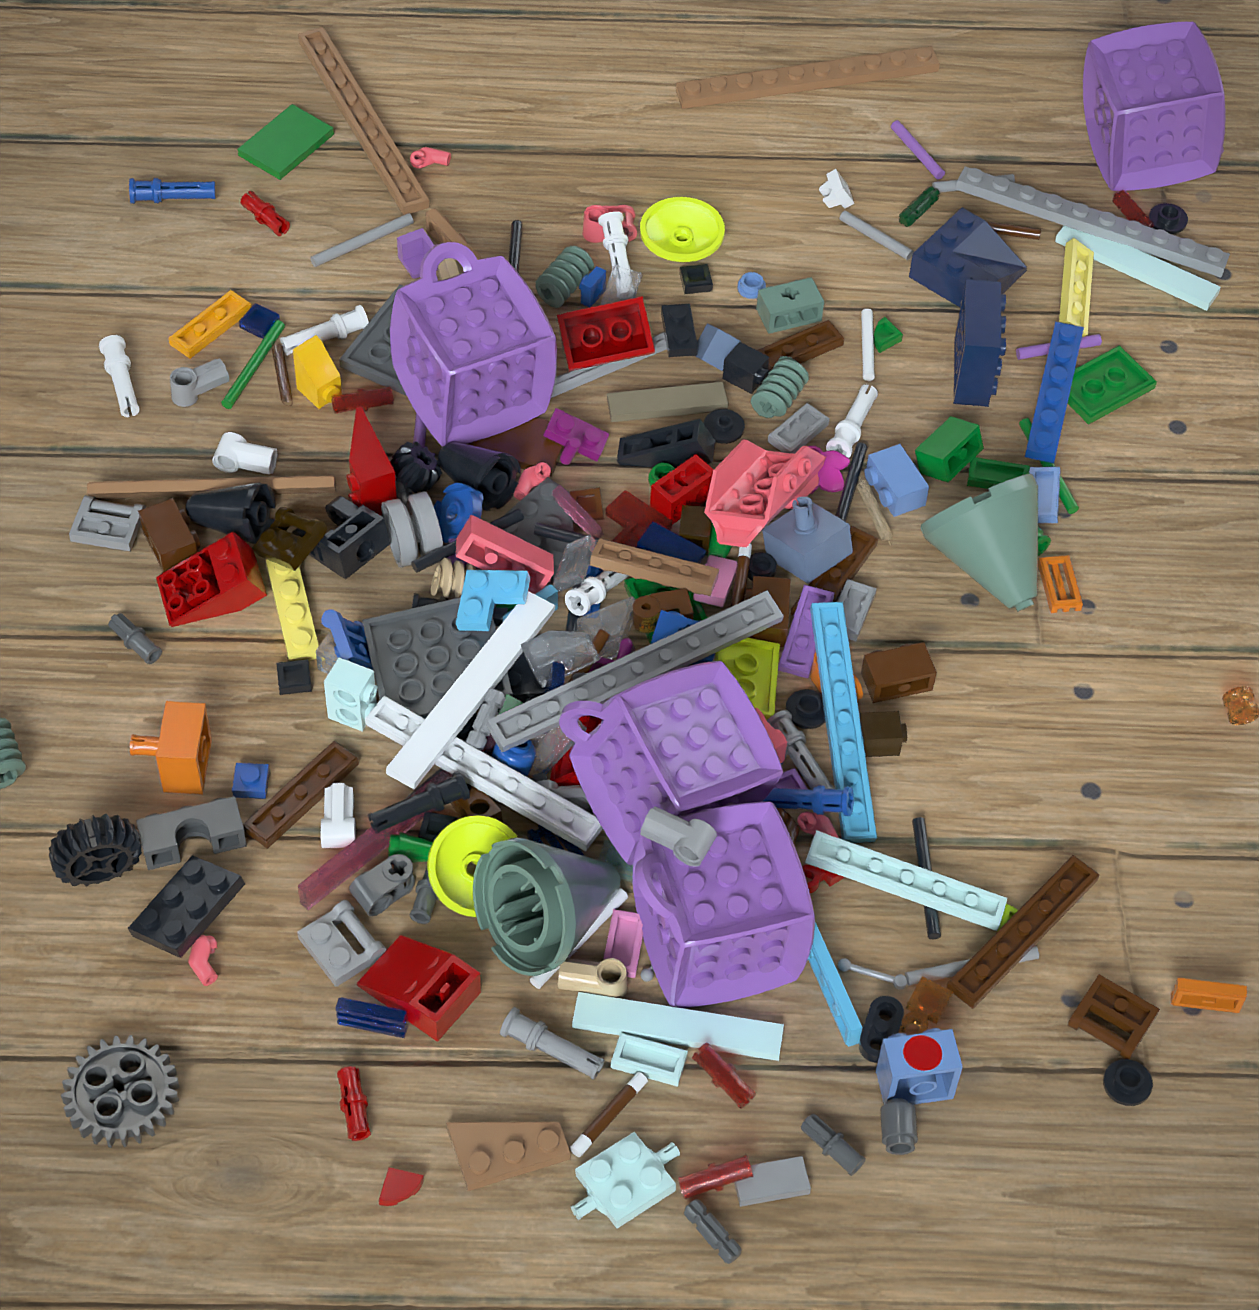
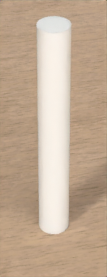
[861,309,875,381]

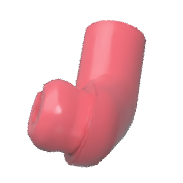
[410,147,451,169]
[797,811,839,838]
[188,935,218,986]

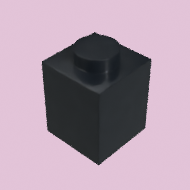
[722,342,770,394]

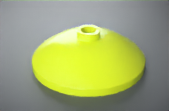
[640,197,725,262]
[427,816,518,918]

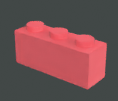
[456,515,554,594]

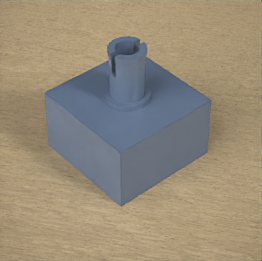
[762,497,853,584]

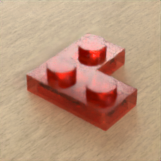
[606,490,672,550]

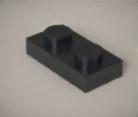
[661,304,698,357]

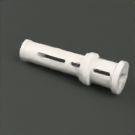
[598,212,636,300]
[280,305,369,356]
[99,335,140,417]
[826,384,878,458]
[565,571,629,616]

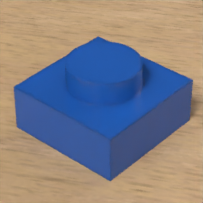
[579,266,606,308]
[232,763,270,799]

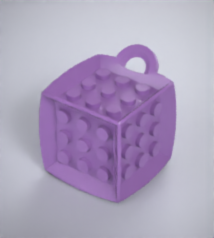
[1083,21,1225,191]
[390,242,557,446]
[559,661,783,865]
[633,801,815,1008]

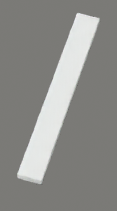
[386,591,555,789]
[365,696,603,851]

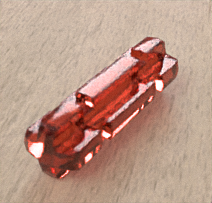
[1112,190,1154,228]

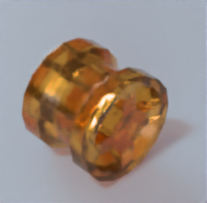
[1222,686,1259,725]

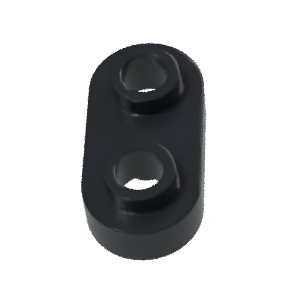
[859,996,904,1063]

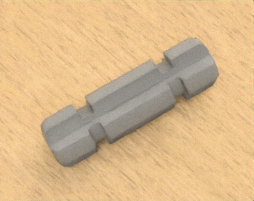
[466,689,505,751]

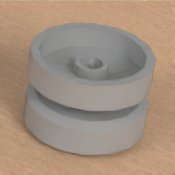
[381,491,443,568]

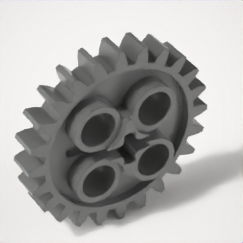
[61,1035,180,1148]

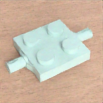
[571,1132,680,1229]

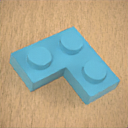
[456,570,530,631]

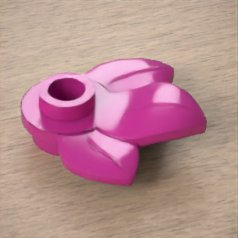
[808,446,850,494]

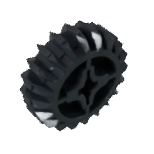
[49,814,142,887]

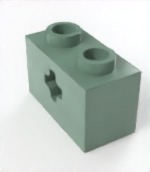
[756,277,824,334]

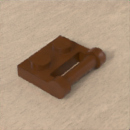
[1068,974,1160,1059]

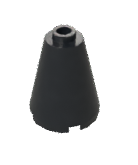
[438,442,521,511]
[186,482,276,544]

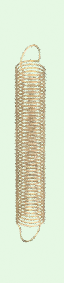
[857,476,893,546]

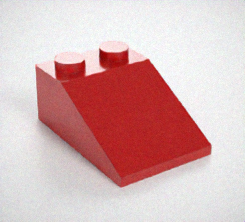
[346,406,397,516]

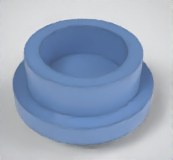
[737,272,766,299]

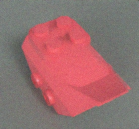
[704,439,826,548]

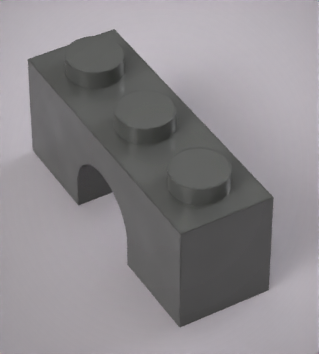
[136,796,247,870]

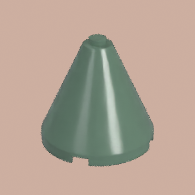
[920,474,1038,612]
[473,838,620,976]

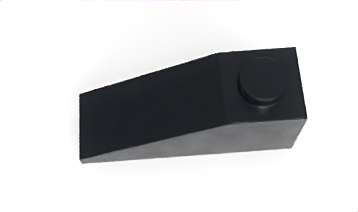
[617,419,715,468]

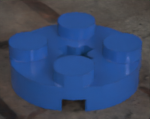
[434,483,483,544]

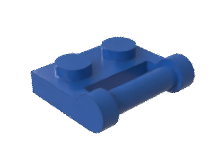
[321,609,373,670]

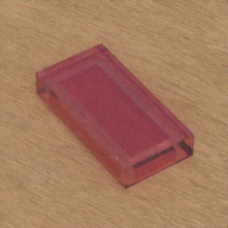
[552,485,604,538]

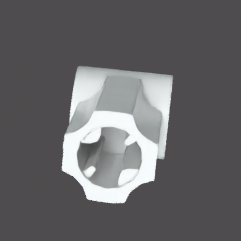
[212,432,278,475]
[321,783,356,848]

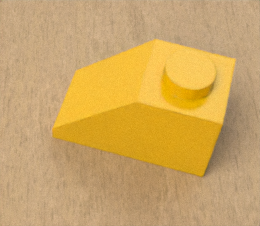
[292,335,342,409]

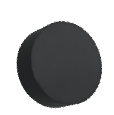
[748,552,777,581]

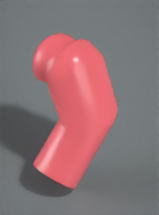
[513,462,551,501]

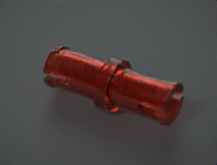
[331,386,394,414]
[692,1042,756,1109]
[678,1154,754,1200]

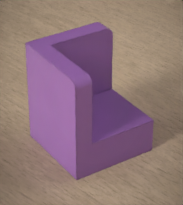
[397,228,438,279]

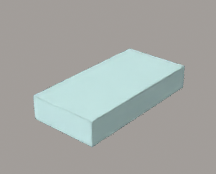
[611,1032,688,1087]

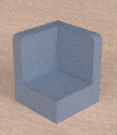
[695,323,741,371]

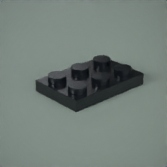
[128,855,245,958]

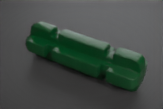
[899,186,940,227]

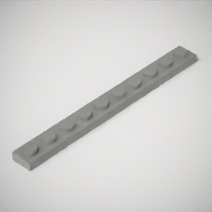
[955,166,1230,277]
[486,590,784,753]

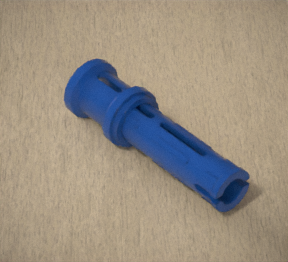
[129,178,216,204]
[763,785,854,816]

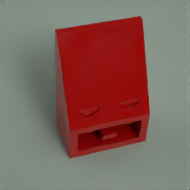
[156,532,267,627]
[357,935,481,1042]

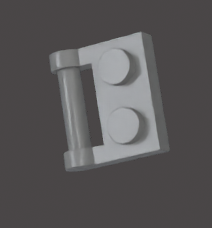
[69,495,146,552]
[297,900,387,987]

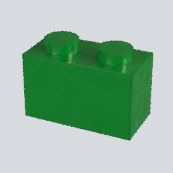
[915,416,984,483]

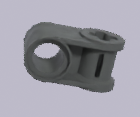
[349,854,415,917]

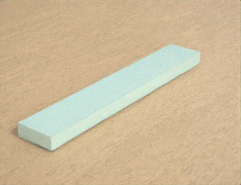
[1055,226,1221,311]
[805,830,1007,931]
[572,992,784,1061]

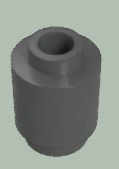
[880,1098,918,1155]

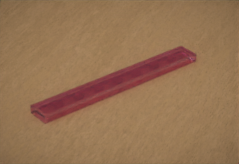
[298,733,496,910]

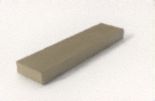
[607,382,728,422]

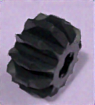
[390,442,442,493]

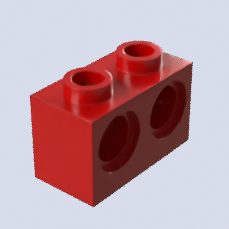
[650,455,714,526]

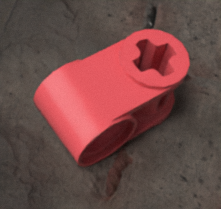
[582,205,637,243]

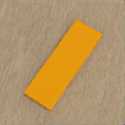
[169,290,252,359]

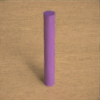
[891,120,945,180]
[1016,334,1102,360]

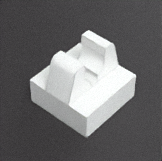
[819,169,854,209]

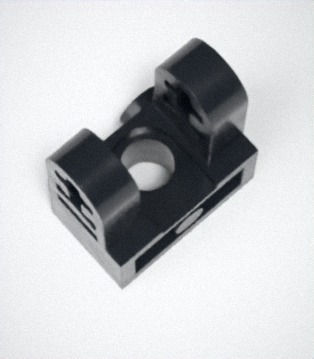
[292,496,390,579]

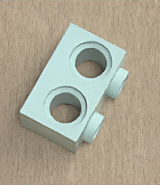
[324,658,378,732]

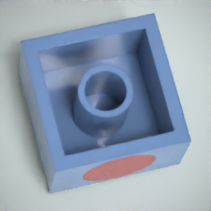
[876,1028,963,1105]

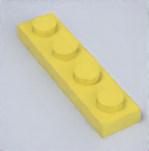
[1059,238,1094,337]
[266,559,321,661]

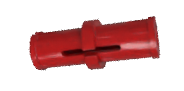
[240,191,290,236]
[337,1066,371,1141]

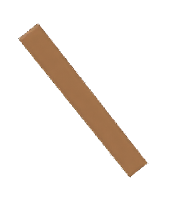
[87,475,336,499]

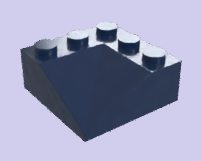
[909,207,1027,307]
[953,279,1006,407]

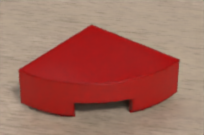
[379,1167,424,1206]

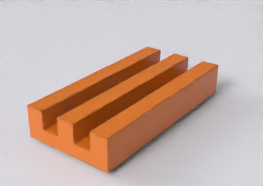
[1038,555,1083,613]
[1171,978,1247,1013]

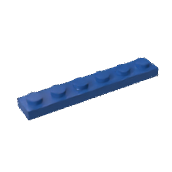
[1025,321,1084,463]

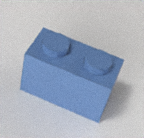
[864,444,929,517]

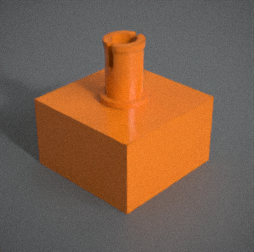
[130,701,212,795]

